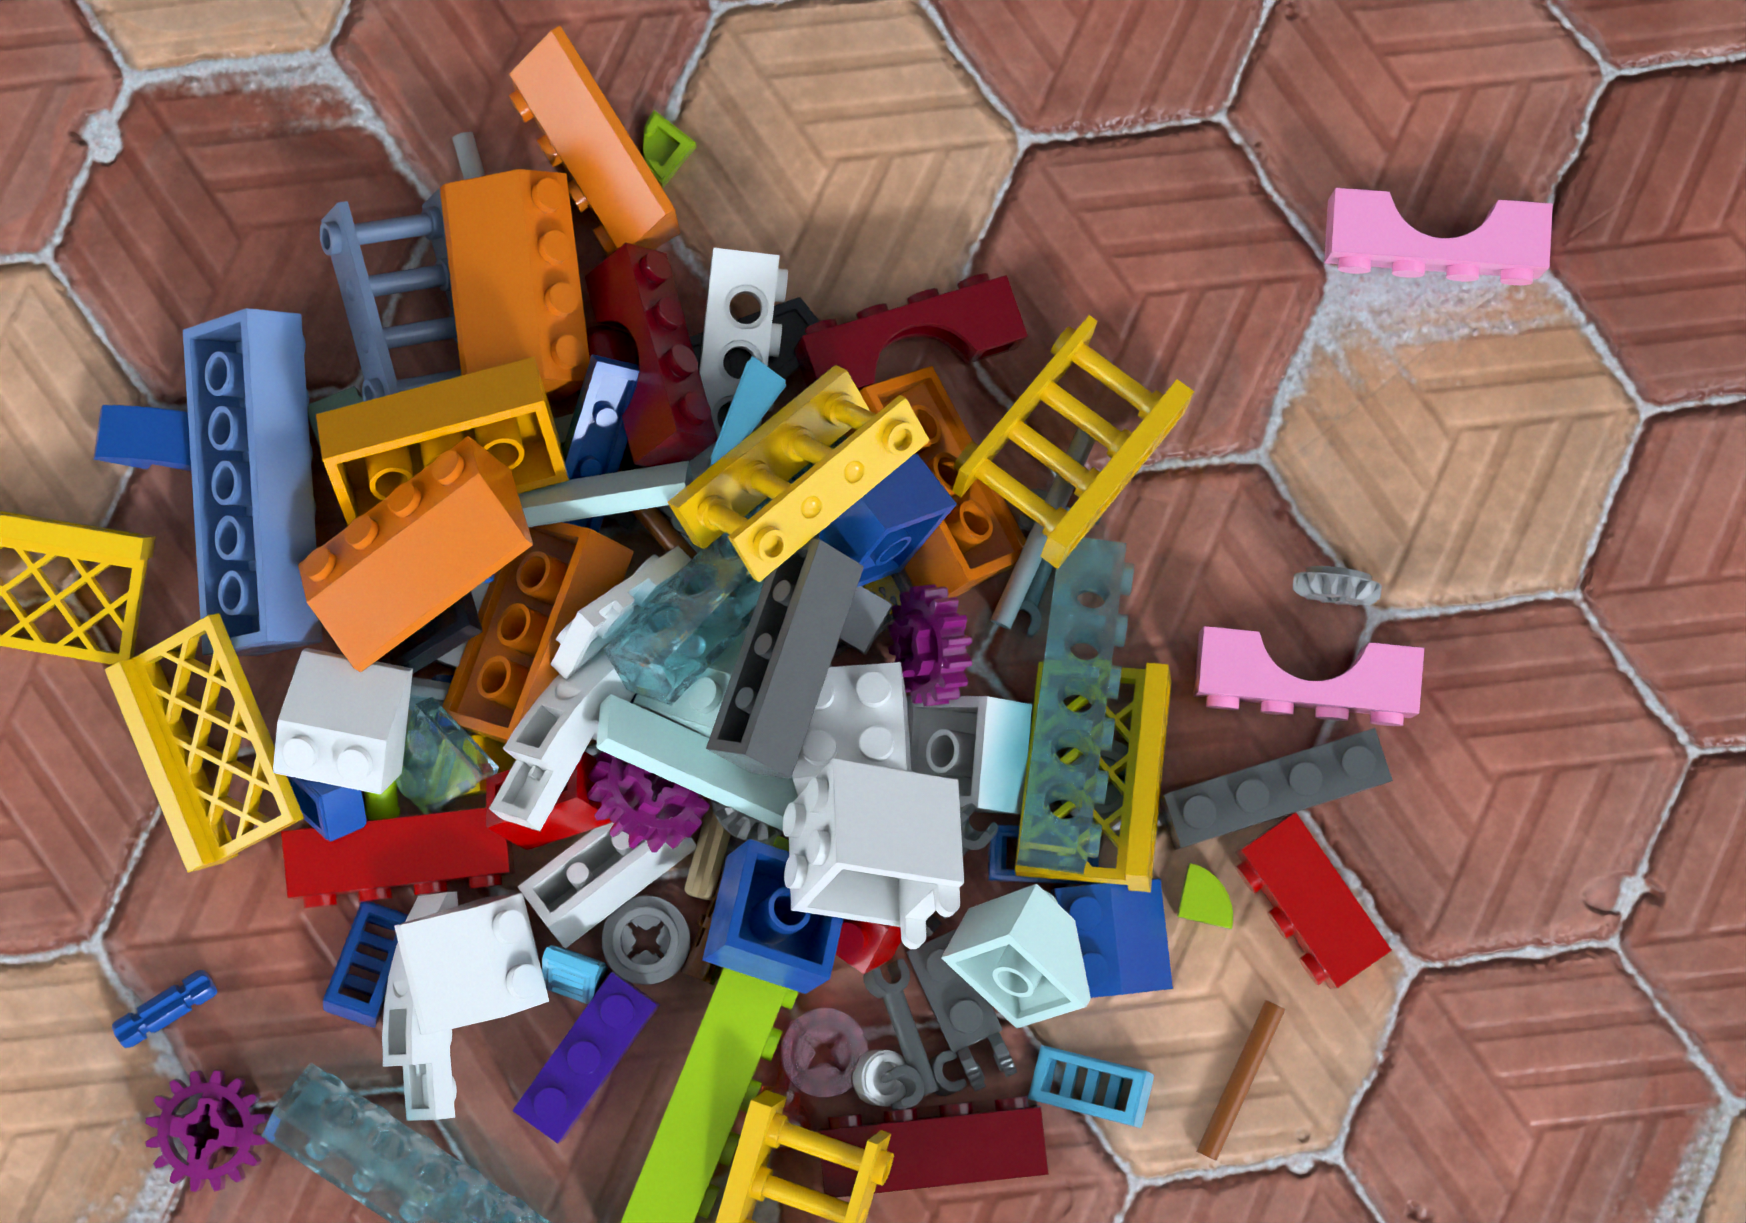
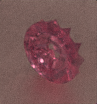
[780,1008,868,1098]

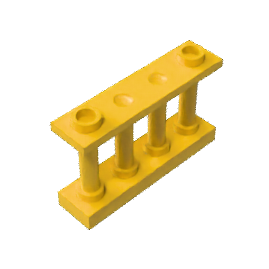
[952,315,1194,569]
[667,365,930,582]
[716,1090,894,1223]

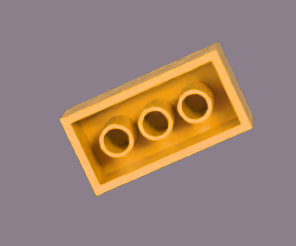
[316,357,569,526]

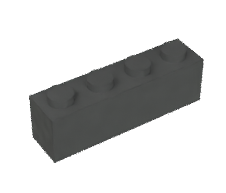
[706,539,864,779]
[1160,728,1393,850]

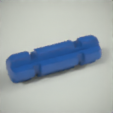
[112,970,217,1048]

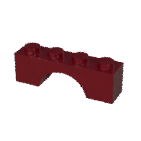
[585,242,718,467]
[794,273,1028,391]

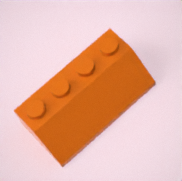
[508,25,681,257]
[439,169,590,401]
[836,366,1026,598]
[298,436,533,673]
[438,522,634,744]

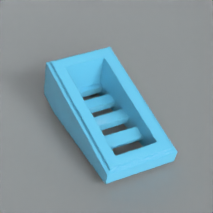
[710,356,787,466]
[542,945,608,1004]
[1028,1045,1154,1128]

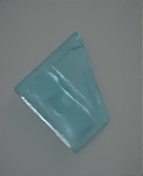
[396,697,499,815]

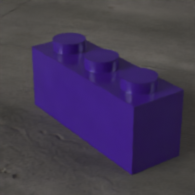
[512,972,660,1144]

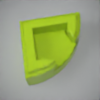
[643,110,697,188]
[1176,863,1233,929]

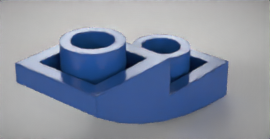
[93,405,191,471]

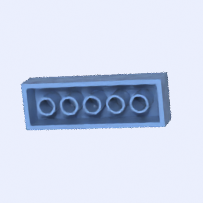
[183,308,323,656]

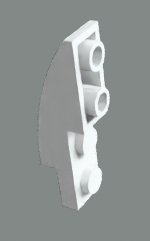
[489,634,660,831]
[382,891,458,1121]

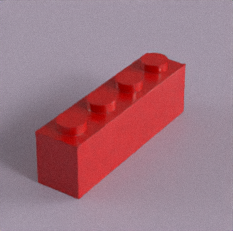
[281,807,515,908]

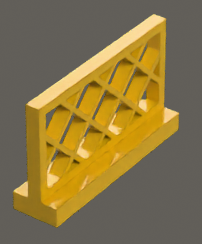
[0,510,156,665]
[104,613,304,873]
[1015,662,1172,892]

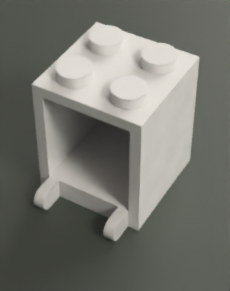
[792,662,912,796]
[783,758,964,949]

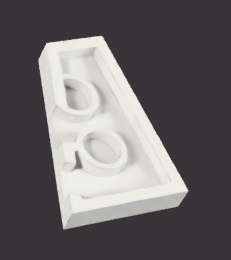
[550,546,693,680]

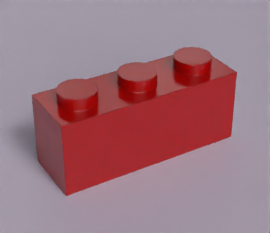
[1235,812,1392,989]

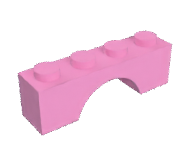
[1324,188,1553,285]
[1193,626,1424,726]

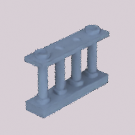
[320,188,462,401]

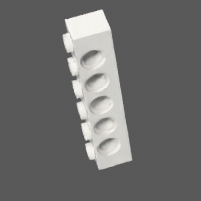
[681,248,788,585]

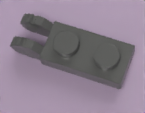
[906,929,1017,1092]

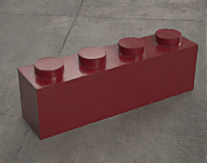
[818,1096,1049,1198]

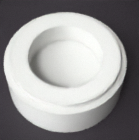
[852,1050,907,1106]

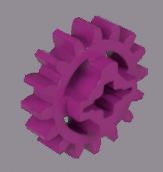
[888,584,972,707]
[587,751,710,852]
[145,1070,270,1192]

